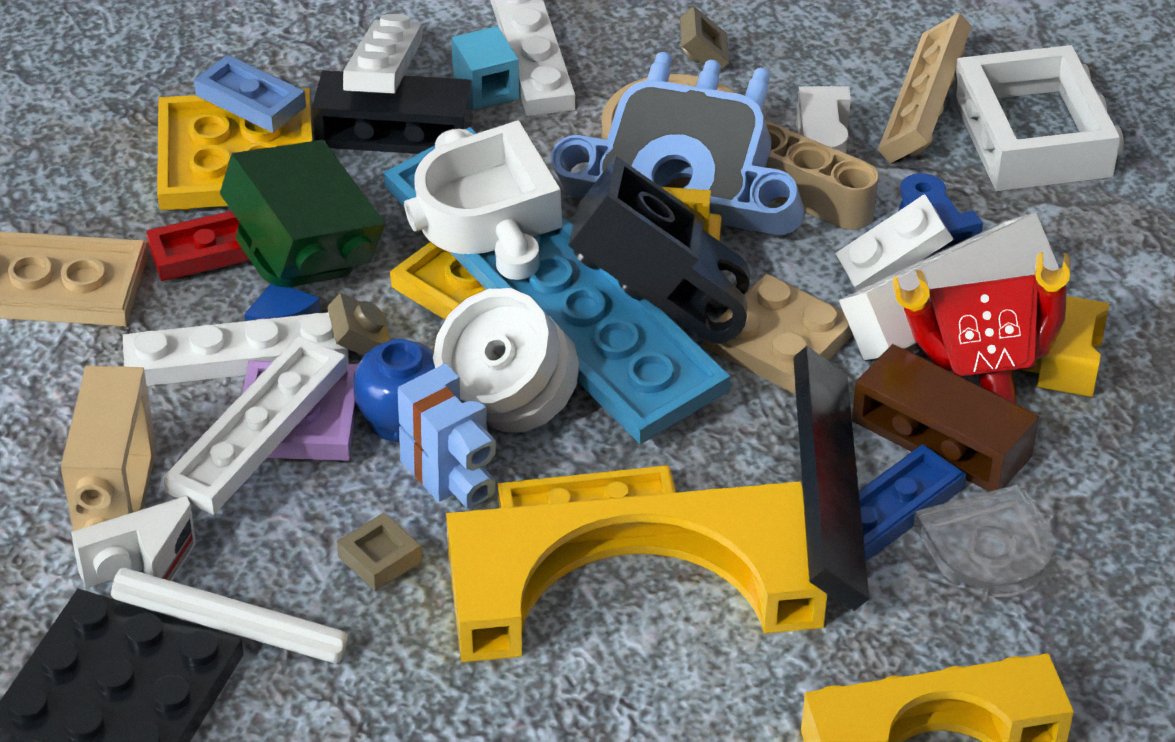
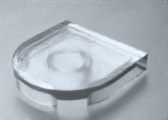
[913,483,1054,597]

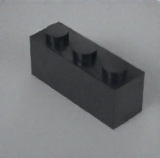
[312,70,473,154]

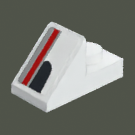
[71,496,196,588]

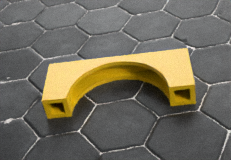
[446,481,827,663]

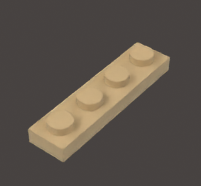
[878,12,972,164]

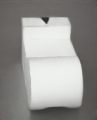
[796,86,851,153]

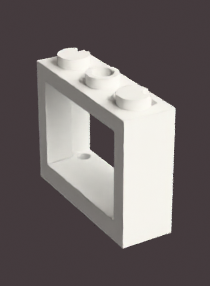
[952,45,1124,191]

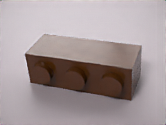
[852,344,1039,496]

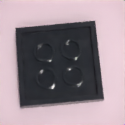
[0,588,244,742]

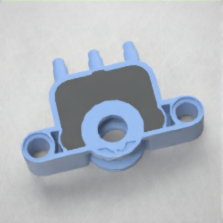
[551,52,805,235]

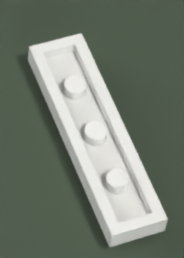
[490,0,575,116]
[343,14,422,93]
[122,312,349,386]
[163,335,347,515]

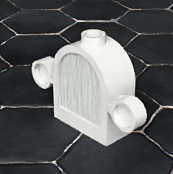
[404,120,563,280]

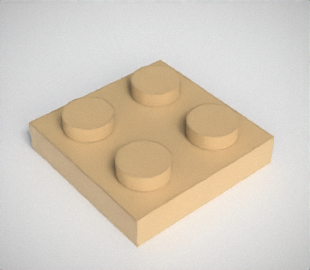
[704,273,853,394]

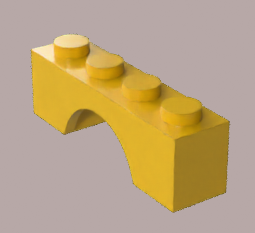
[801,653,1074,742]

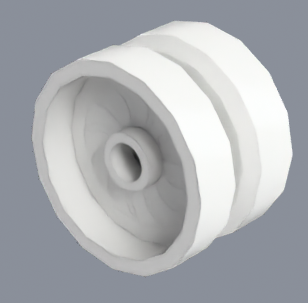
[433,288,580,433]

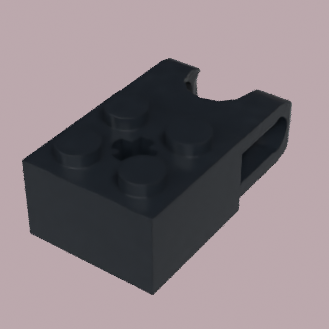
[568,156,750,344]

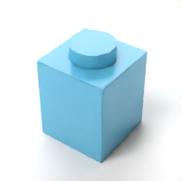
[451,26,519,110]

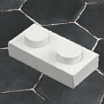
[836,194,954,291]

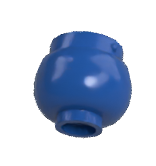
[353,339,435,442]

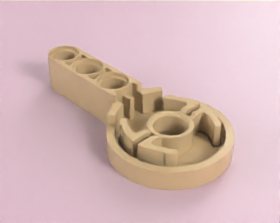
[601,74,878,230]

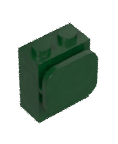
[220,140,385,287]

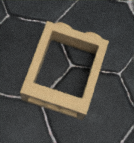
[61,365,156,531]

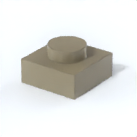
[680,6,730,70]
[327,293,391,356]
[337,513,422,591]

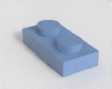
[194,54,306,133]

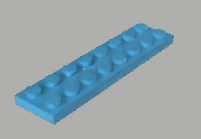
[383,127,730,445]

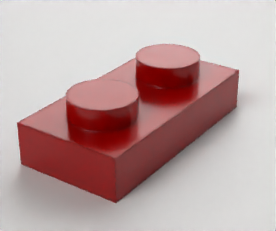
[146,211,250,281]

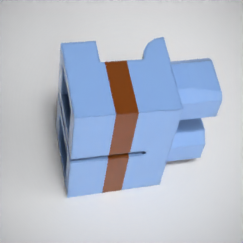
[398,363,496,508]

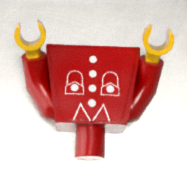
[892,252,1071,404]

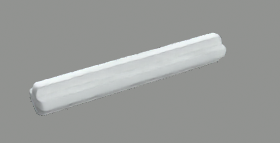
[111,568,348,664]

